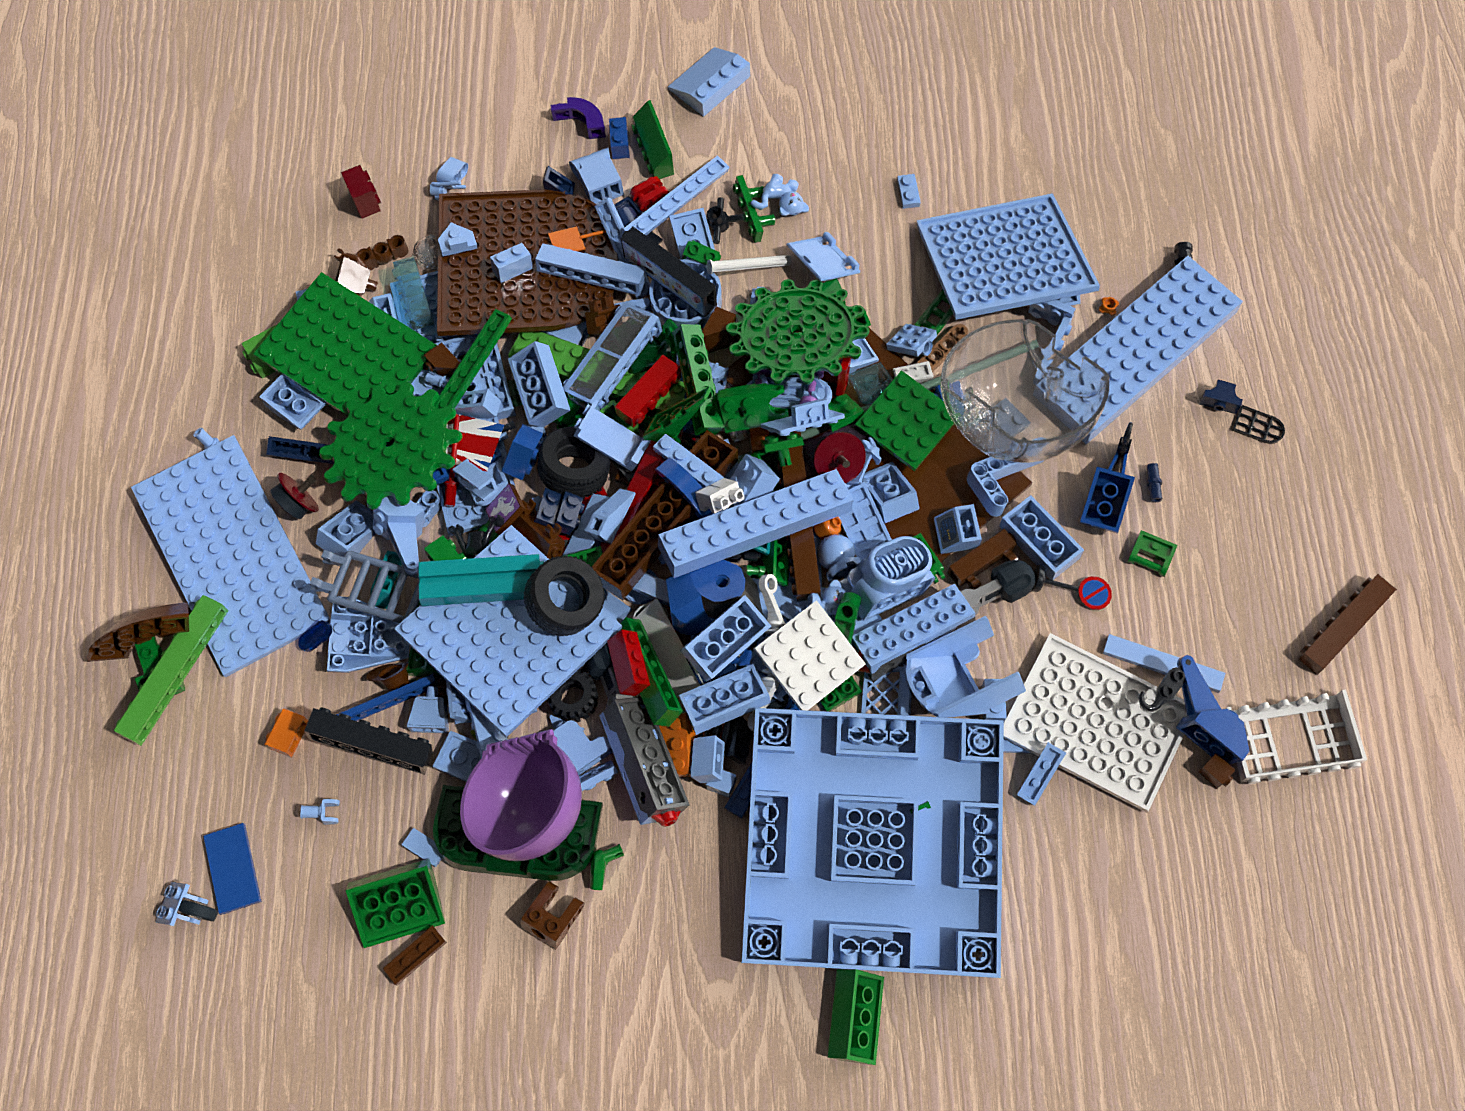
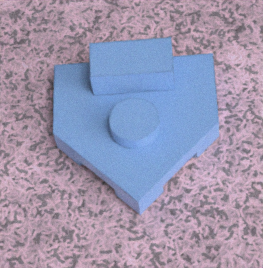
[438,223,478,256]

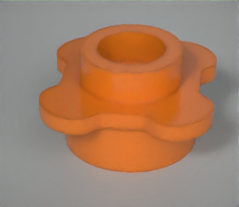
[1099,297,1119,316]

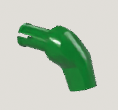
[590,844,624,890]

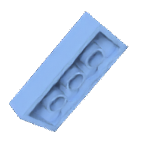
[679,664,771,735]

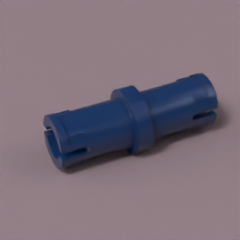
[1147,463,1163,503]

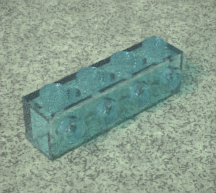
[392,256,434,330]

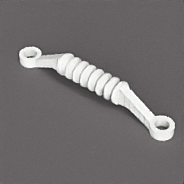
[748,574,786,732]

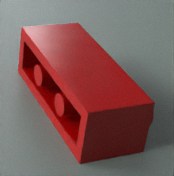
[607,630,650,696]

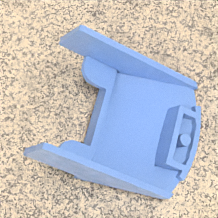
[905,616,1026,718]

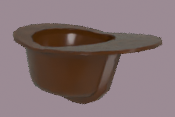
[366,662,409,690]

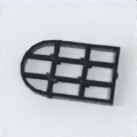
[1232,405,1285,444]

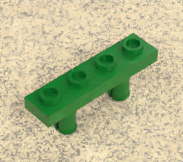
[733,175,775,243]

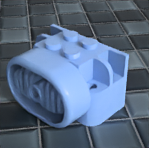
[840,536,935,621]

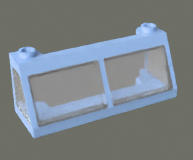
[562,302,662,411]

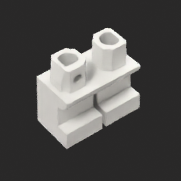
[695,478,744,514]

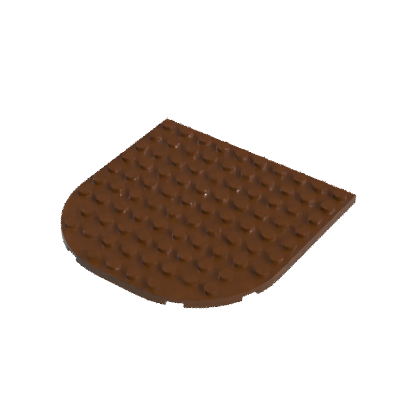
[437,189,617,336]

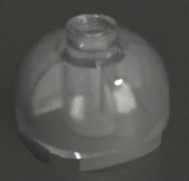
[412,235,438,272]

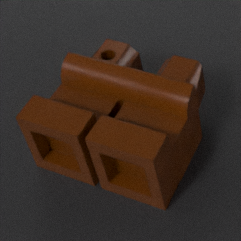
[585,295,624,334]

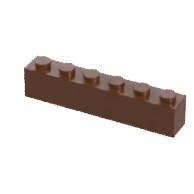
[1298,574,1397,675]

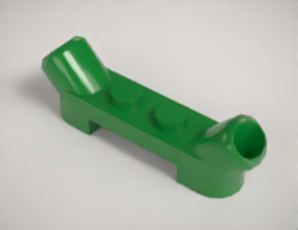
[835,592,862,644]

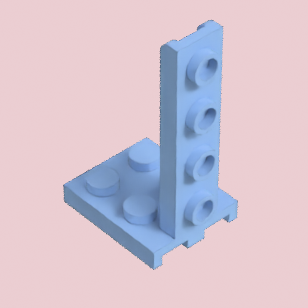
[1028,300,1076,385]

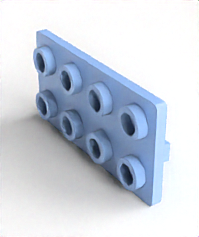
[761,398,845,436]

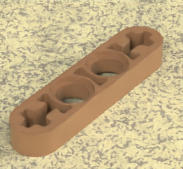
[916,324,968,373]

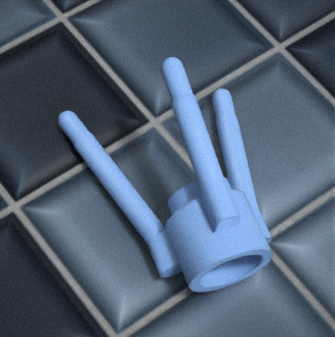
[430,182,466,201]

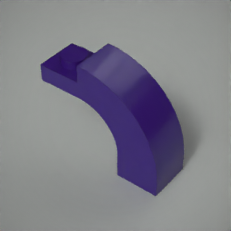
[551,97,606,139]

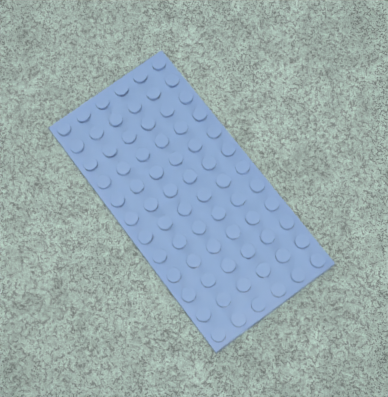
[131,435,330,677]

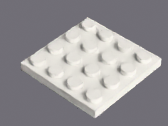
[753,600,865,711]

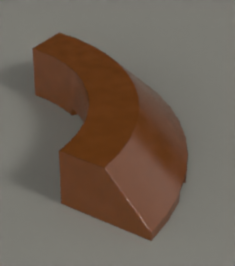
[87,602,189,662]

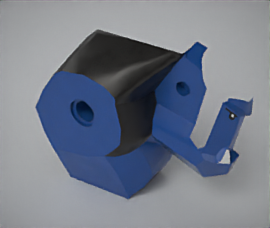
[666,560,766,666]

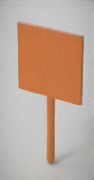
[548,226,606,252]

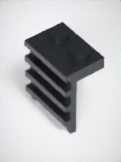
[701,716,753,764]

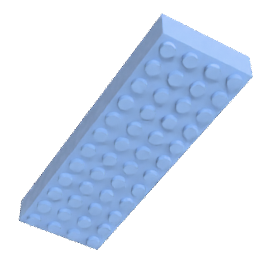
[1033,256,1243,444]

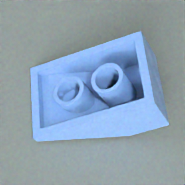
[260,374,326,430]
[862,461,919,523]
[316,500,376,557]

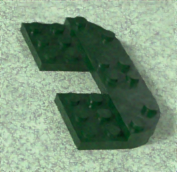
[433,785,603,881]

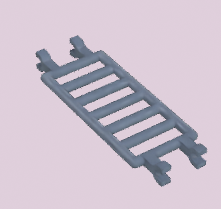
[310,550,419,623]

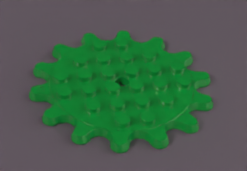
[726,279,870,385]
[320,382,462,510]

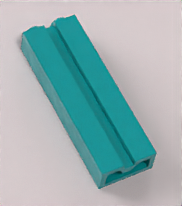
[419,554,544,607]

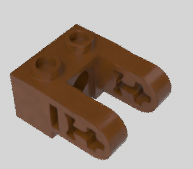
[521,881,585,950]

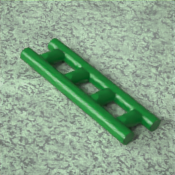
[914,289,954,335]

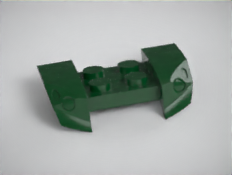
[606,316,671,373]

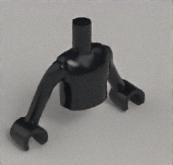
[448,514,505,559]

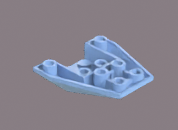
[327,596,409,673]

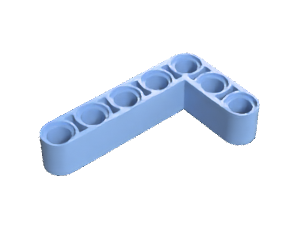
[967,439,1051,517]

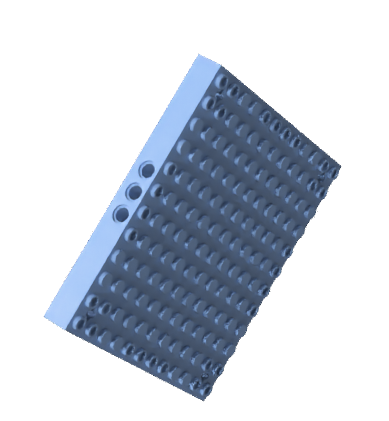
[742,708,1004,978]

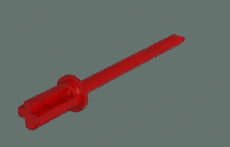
[444,413,460,507]

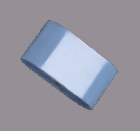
[436,157,468,188]

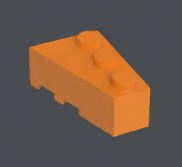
[659,713,698,777]

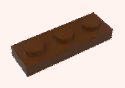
[383,925,447,985]

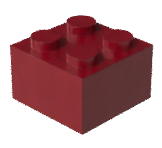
[341,165,381,218]

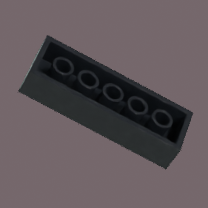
[305,707,433,775]

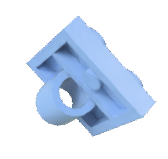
[886,324,937,357]

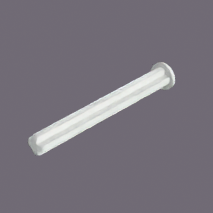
[706,255,792,274]

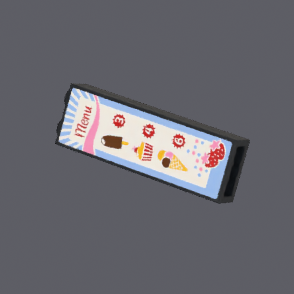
[621,226,717,317]

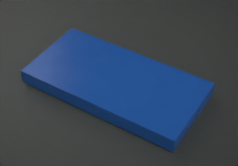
[203,823,262,915]

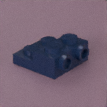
[534,488,585,536]

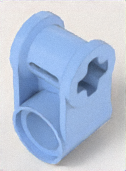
[415,490,442,528]

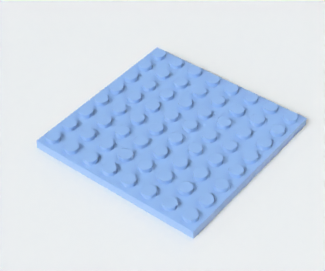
[917,193,1100,320]
[394,525,622,737]

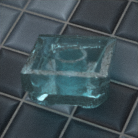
[848,362,893,404]

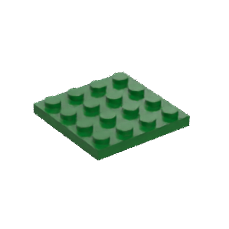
[855,370,961,472]

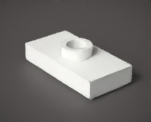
[893,361,934,383]

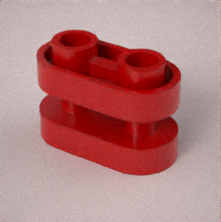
[629,176,670,212]

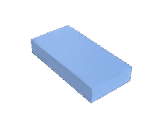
[402,828,442,867]

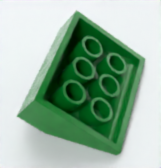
[345,859,445,948]

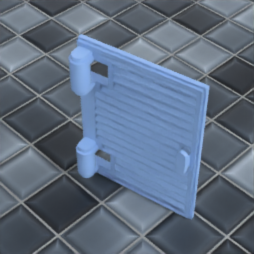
[786,232,860,281]

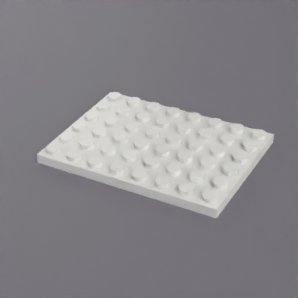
[1003,633,1187,813]

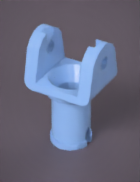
[300,799,340,825]

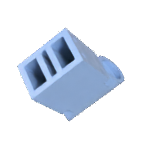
[569,148,624,205]

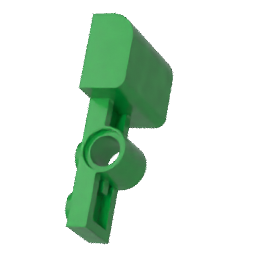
[135,636,185,695]

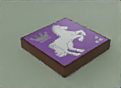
[485,483,526,535]

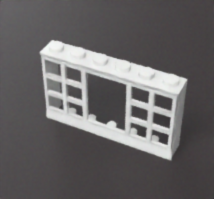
[1226,689,1367,785]

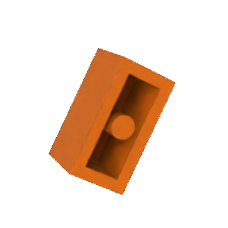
[265,708,309,758]

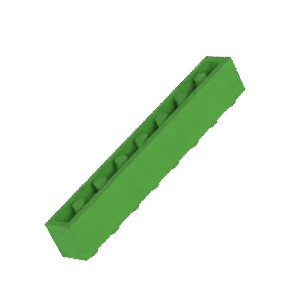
[114,595,228,746]

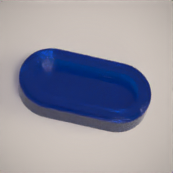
[298,620,332,652]

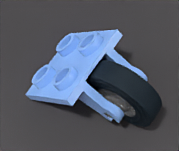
[155,882,218,926]

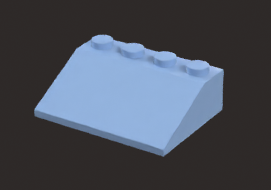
[668,47,750,117]

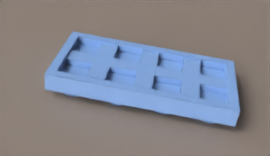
[838,482,892,560]

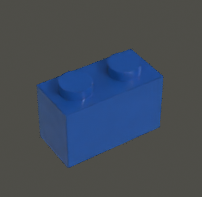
[609,117,630,159]

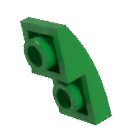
[820,676,863,712]

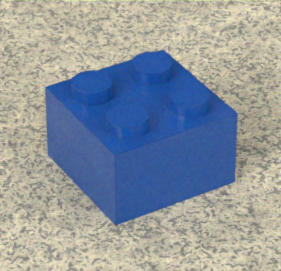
[501,425,544,480]

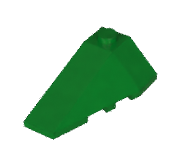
[643,386,712,441]

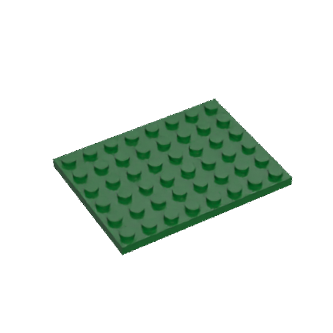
[253,272,437,417]

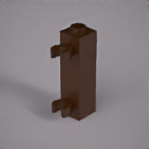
[510,499,565,559]
[947,529,1018,590]

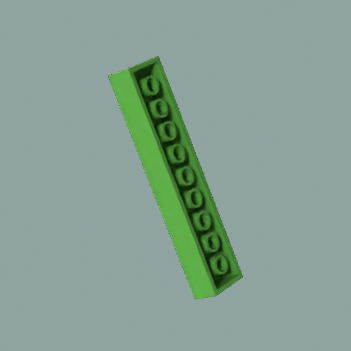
[508,331,686,416]

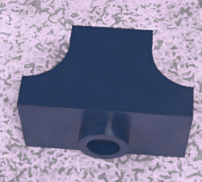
[1199,380,1243,414]

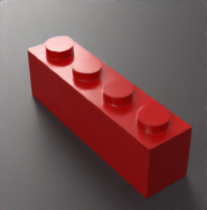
[615,355,681,428]

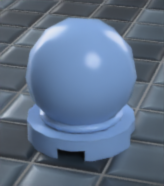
[817,534,862,583]

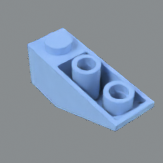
[585,488,636,545]

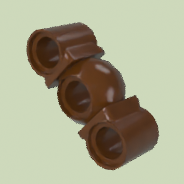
[356,235,409,271]

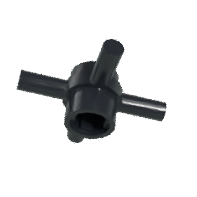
[706,197,745,244]

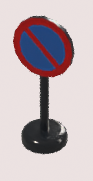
[1031,565,1112,610]

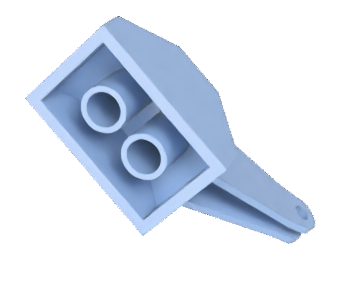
[373,496,424,575]

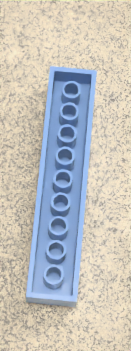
[658,469,854,578]

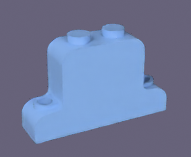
[554,720,613,776]

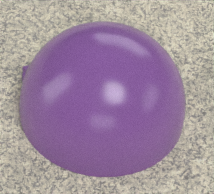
[460,729,582,861]

